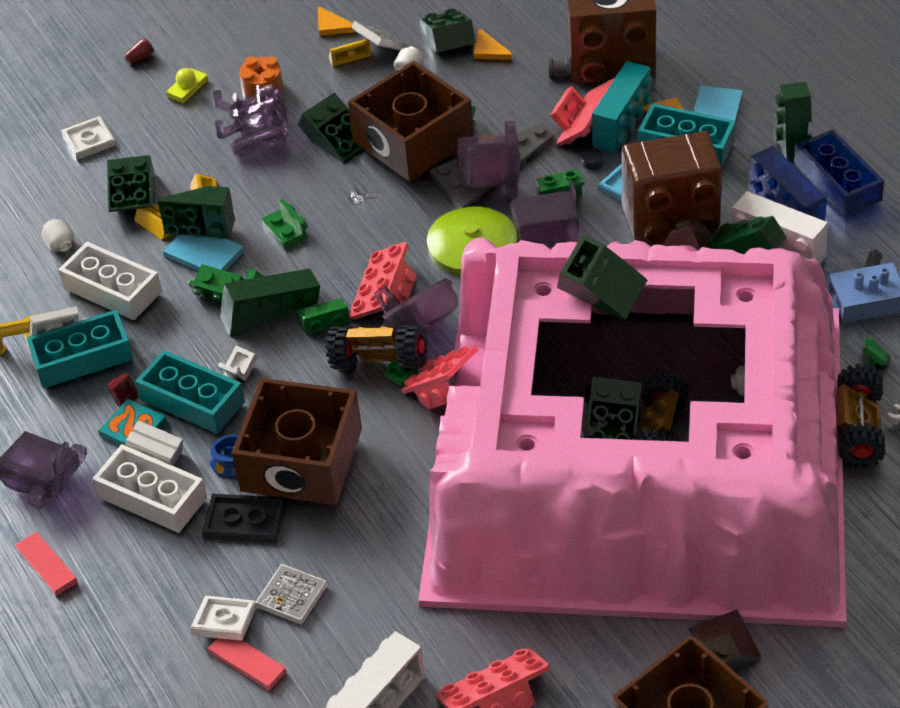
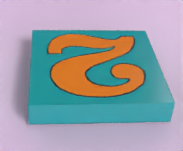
[98,399,167,445]

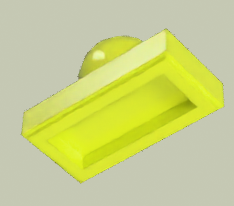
[166,68,208,104]

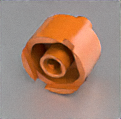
[239,56,284,103]

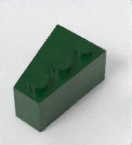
[774,82,812,164]
[705,216,787,255]

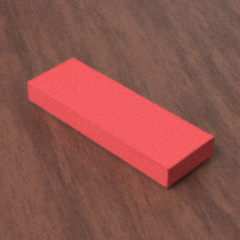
[15,532,78,597]
[208,638,287,691]

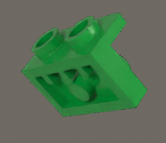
[536,169,585,205]
[261,199,308,250]
[187,264,244,303]
[298,298,350,335]

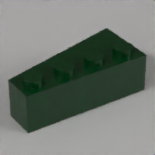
[220,268,320,336]

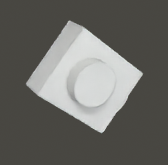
[218,346,258,382]

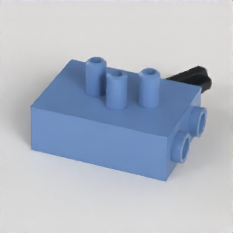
[828,249,900,323]

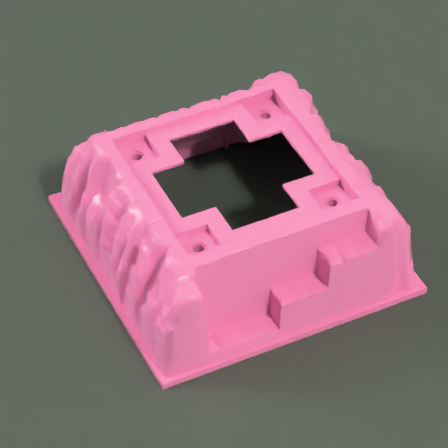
[418,238,846,628]

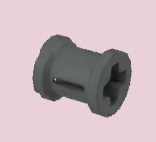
[548,57,570,77]

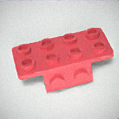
[550,77,616,146]
[349,242,417,320]
[401,345,479,410]
[435,649,550,708]

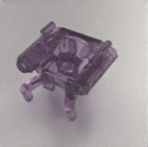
[213,84,289,157]

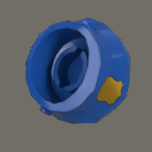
[209,434,238,478]

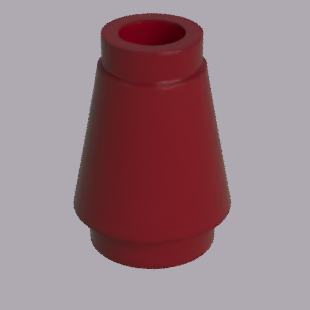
[123,38,154,65]

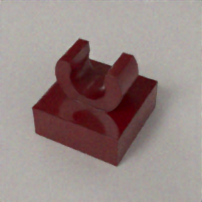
[107,373,138,407]

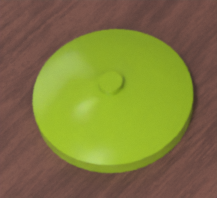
[427,207,517,276]

